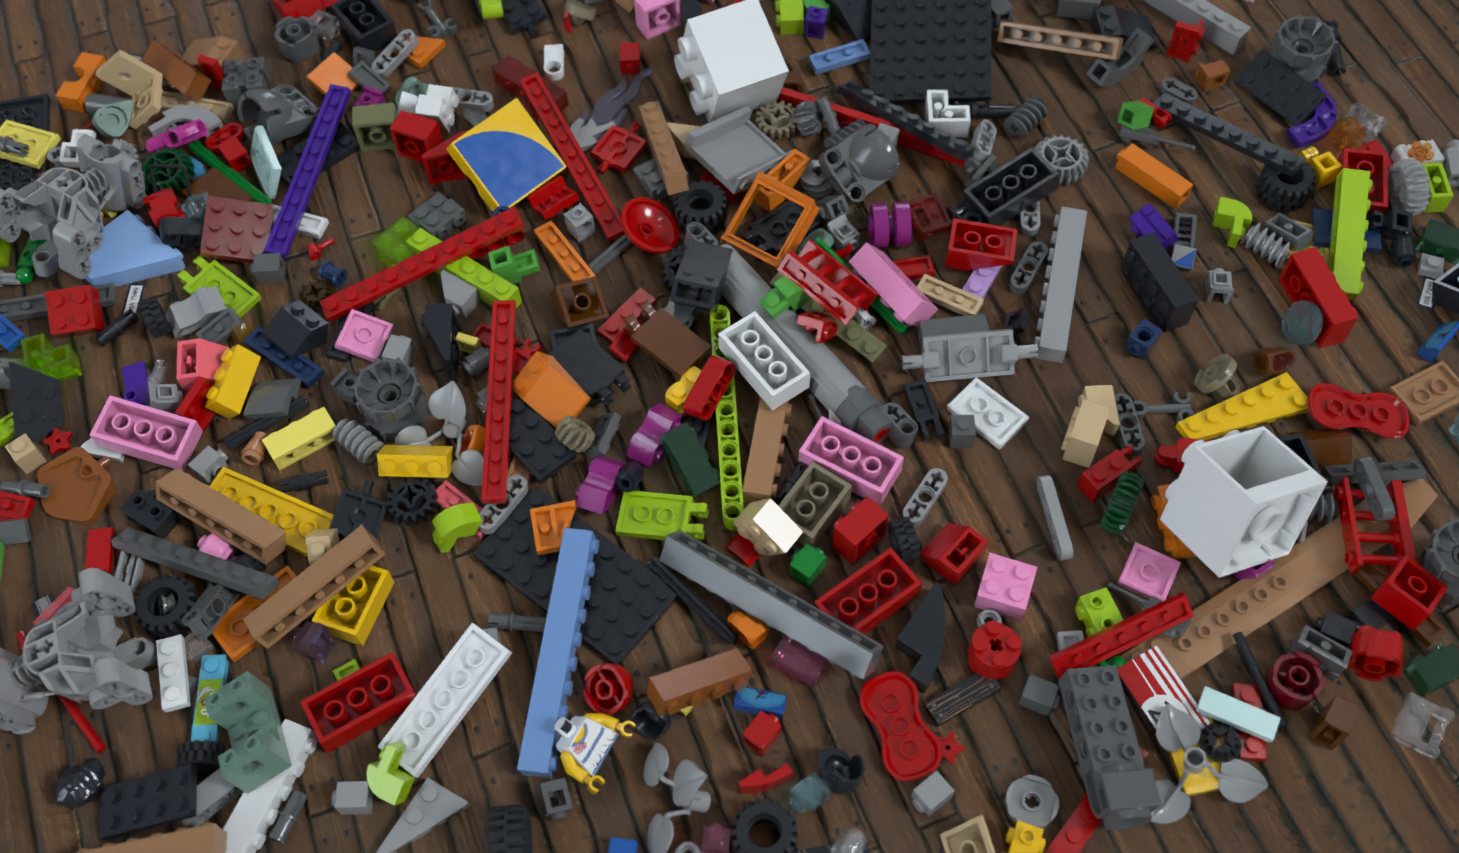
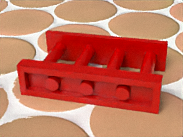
[777,239,878,325]
[1334,477,1418,575]

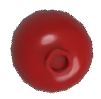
[583,663,635,715]

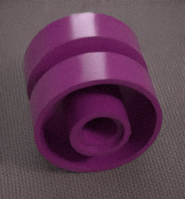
[868,201,912,249]

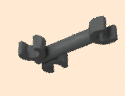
[418,0,458,39]
[1133,392,1195,423]

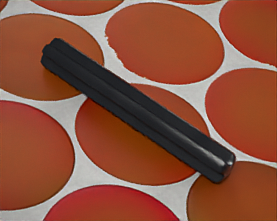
[224,396,310,449]

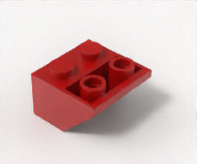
[919,523,989,586]

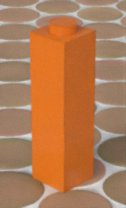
[1115,143,1193,209]

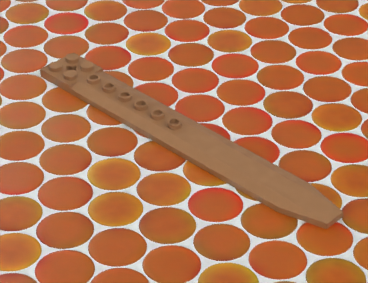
[1121,479,1438,680]

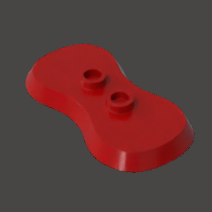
[1308,383,1409,438]
[859,671,942,781]

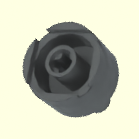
[274,15,320,63]

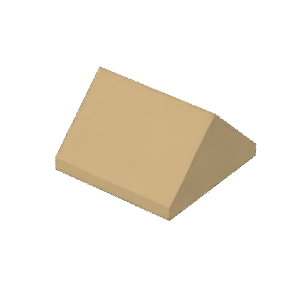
[940,815,995,853]

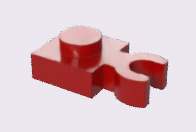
[513,338,541,376]

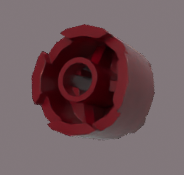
[1265,651,1326,711]

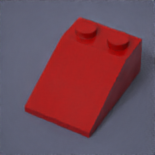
[270,0,326,22]
[422,130,469,185]
[945,218,1018,271]

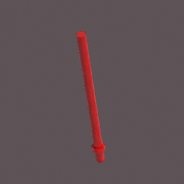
[15,631,107,753]

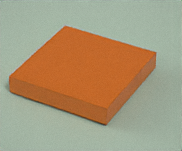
[306,52,359,96]

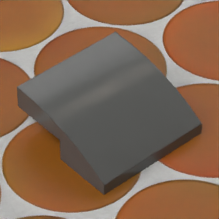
[243,378,301,419]

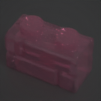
[771,634,829,688]

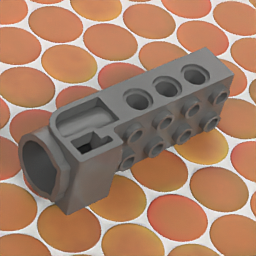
[1058,665,1162,831]

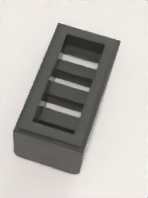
[1171,213,1197,254]

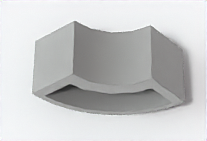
[165,286,226,338]

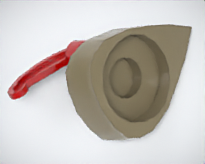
[563,0,596,33]

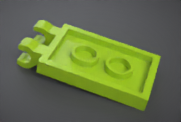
[177,256,262,318]
[615,491,709,540]

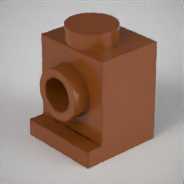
[1194,60,1230,92]

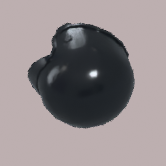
[818,747,865,795]

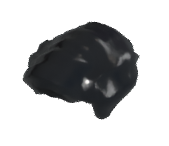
[52,757,105,809]

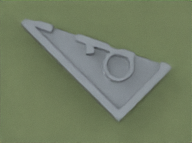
[376,778,470,853]

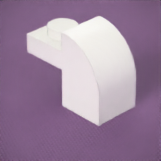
[59,129,96,168]

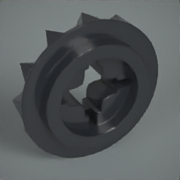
[1199,722,1243,763]

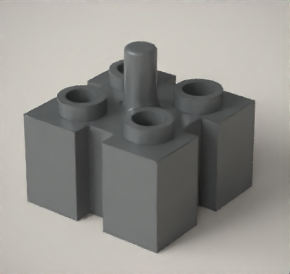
[222,57,271,106]

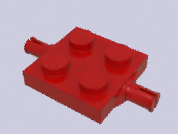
[590,121,647,175]

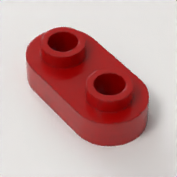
[205,122,245,154]

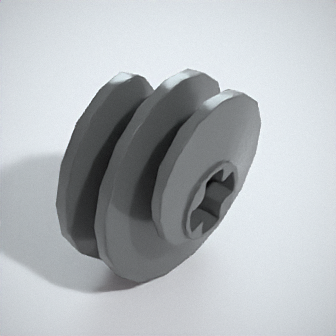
[800,159,834,198]

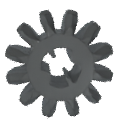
[794,101,823,137]

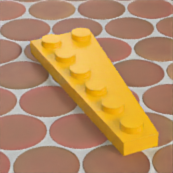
[1175,372,1310,440]

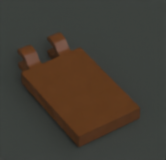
[182,167,254,213]
[624,301,711,379]

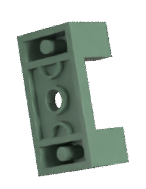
[205,671,292,794]

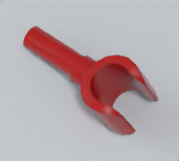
[308,238,335,260]

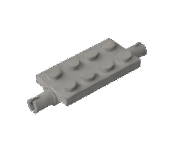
[901,329,1038,382]

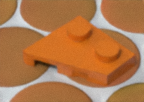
[393,36,446,69]
[530,500,577,555]

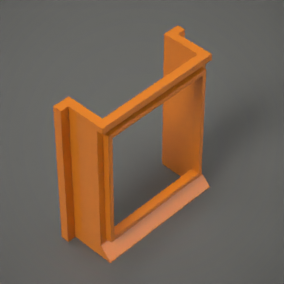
[720,171,820,273]

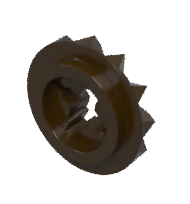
[299,279,334,310]

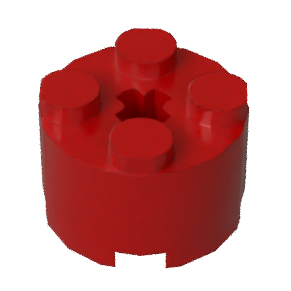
[142,188,187,231]
[967,621,1022,680]
[1348,625,1404,682]

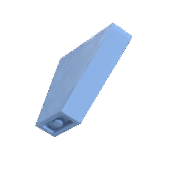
[85,210,186,287]

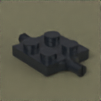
[501,0,548,37]
[329,480,387,540]

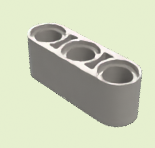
[182,768,244,829]

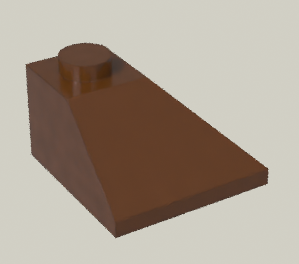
[550,276,609,328]

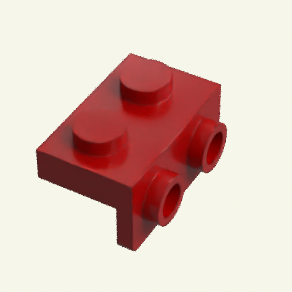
[527,176,579,220]

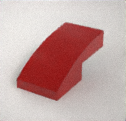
[738,763,793,794]

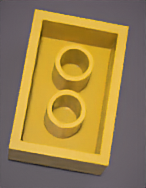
[312,565,394,646]

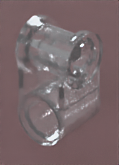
[1342,103,1387,142]

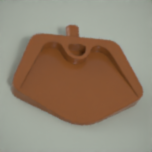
[37,447,116,525]

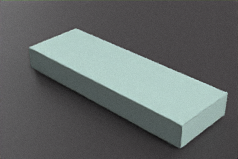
[1196,686,1280,743]

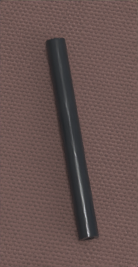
[1232,632,1288,729]

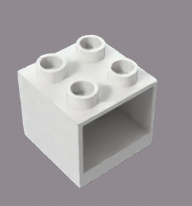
[674,0,789,123]
[1160,426,1328,578]

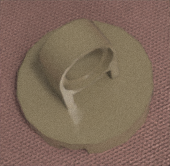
[1194,353,1240,398]

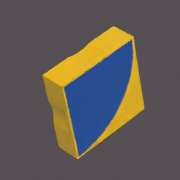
[446,98,567,213]

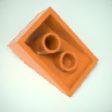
[512,351,591,428]

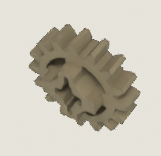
[756,100,797,140]

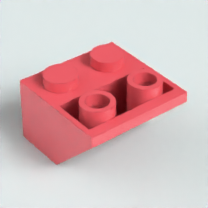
[176,338,230,393]

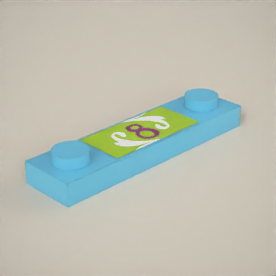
[191,654,230,743]

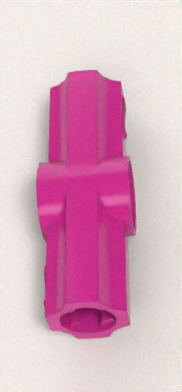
[146,119,207,153]

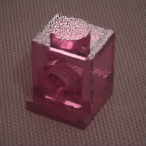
[702,823,731,853]

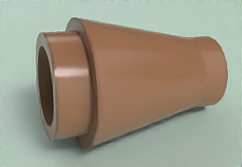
[241,431,268,466]

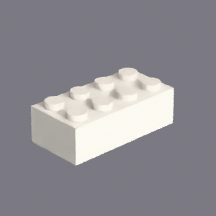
[718,311,810,410]

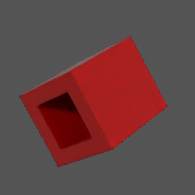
[619,42,641,75]
[218,136,253,173]
[742,711,781,757]

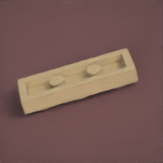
[917,274,984,316]

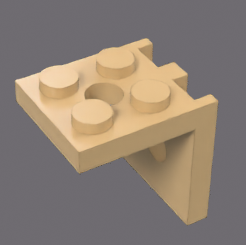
[96,50,163,129]

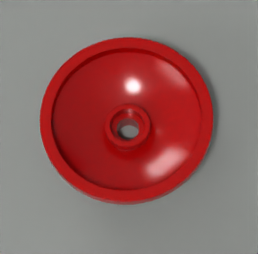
[620,198,680,254]

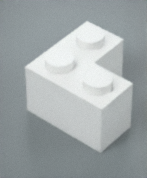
[415,84,459,133]
[925,90,970,138]

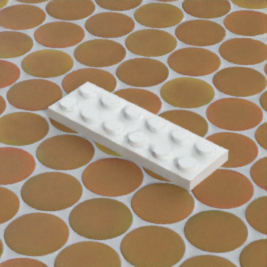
[377,623,512,778]

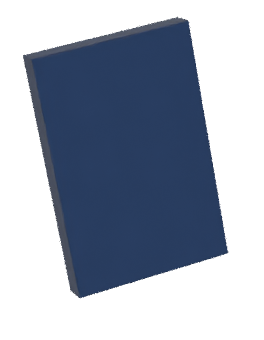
[1311,208,1382,254]

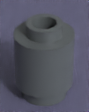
[460,346,490,377]

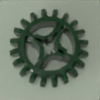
[141,146,196,195]
[1100,471,1144,535]

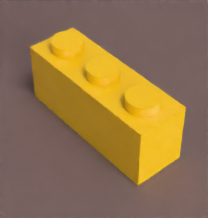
[205,344,261,419]
[377,445,454,478]

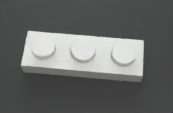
[156,635,191,713]

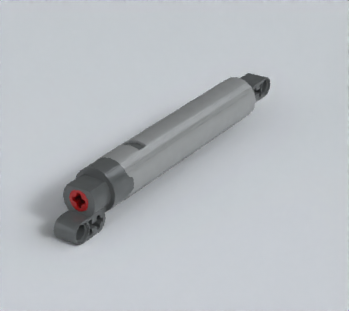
[684,222,918,448]

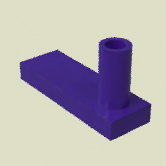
[122,361,150,407]

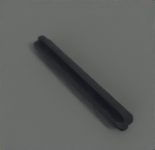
[647,557,738,644]

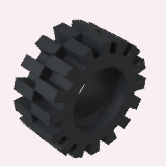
[137,296,172,338]
[887,516,921,562]
[176,740,226,774]

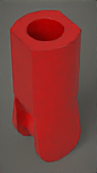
[1139,97,1172,129]

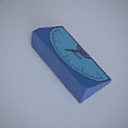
[1417,321,1459,362]
[733,687,788,720]

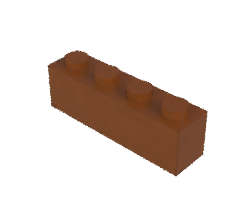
[142,40,211,101]
[646,648,752,717]

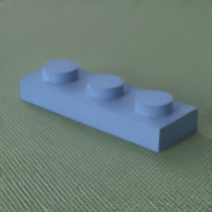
[808,39,870,75]

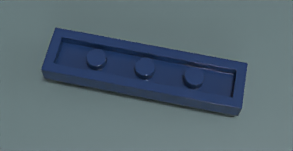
[243,326,324,388]

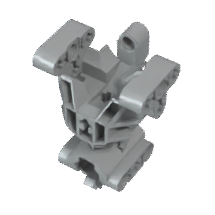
[0,134,147,279]
[0,568,158,734]

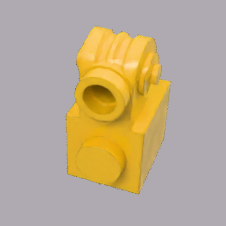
[1297,146,1342,189]

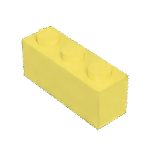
[262,407,336,470]

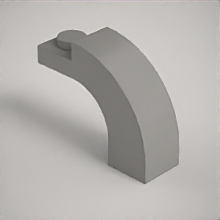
[148,105,223,139]

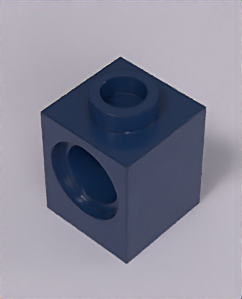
[1125,319,1163,359]

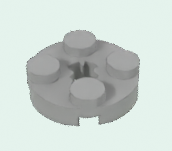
[1005,775,1059,829]

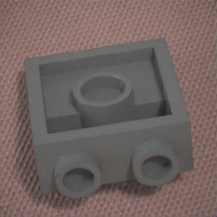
[633,158,689,200]
[407,192,467,240]

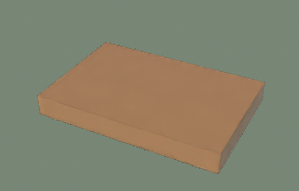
[1386,360,1459,426]

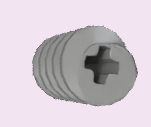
[1240,223,1291,267]
[332,418,384,464]

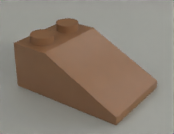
[181,36,245,78]

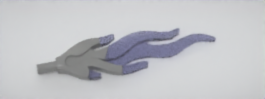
[559,68,654,162]

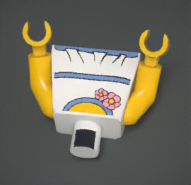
[554,713,636,794]

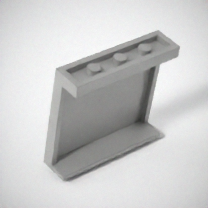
[684,106,794,194]

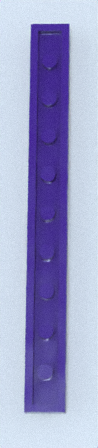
[264,84,351,259]

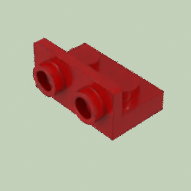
[1166,19,1205,62]
[797,310,838,343]
[175,376,216,432]

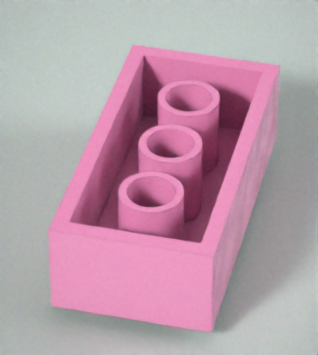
[849,242,938,327]
[89,395,203,471]
[798,416,904,506]

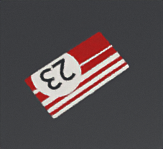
[1117,646,1210,731]

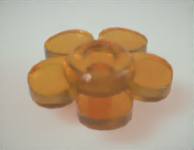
[1408,141,1434,163]

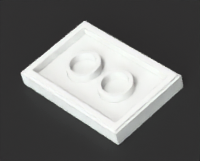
[947,377,1029,450]

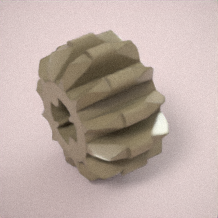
[555,415,595,453]

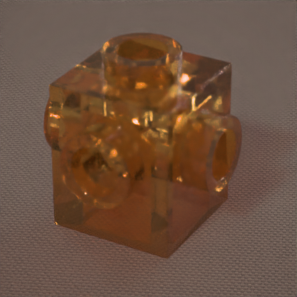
[1329,116,1367,152]

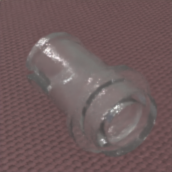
[147,360,170,384]

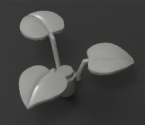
[395,381,484,486]
[1150,704,1268,824]
[643,742,711,853]

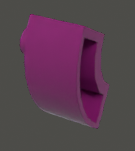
[626,403,682,468]
[575,456,625,514]

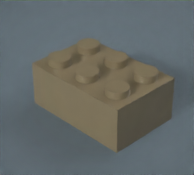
[779,461,852,547]

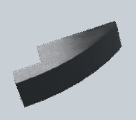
[895,582,946,694]

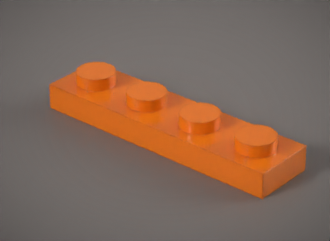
[533,220,596,282]

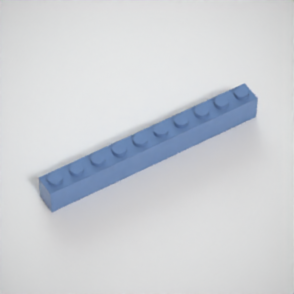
[517,528,599,779]

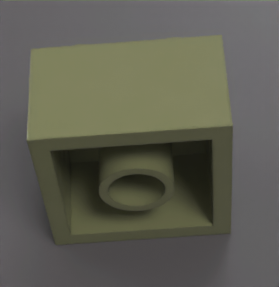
[352,102,398,153]

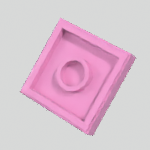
[335,309,393,363]
[1117,542,1181,602]

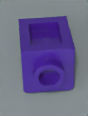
[804,6,828,40]

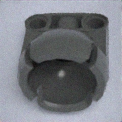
[237,84,319,146]
[819,124,901,205]

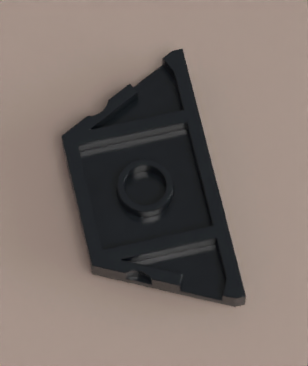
[9,362,64,442]

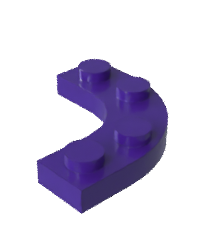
[1287,81,1337,148]

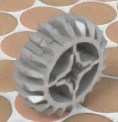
[1035,134,1089,186]
[1388,159,1431,216]

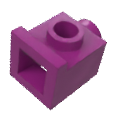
[354,86,386,107]

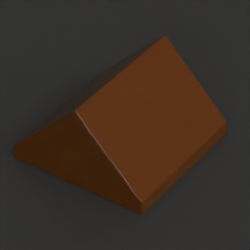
[1291,428,1352,473]

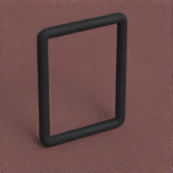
[148,164,195,211]

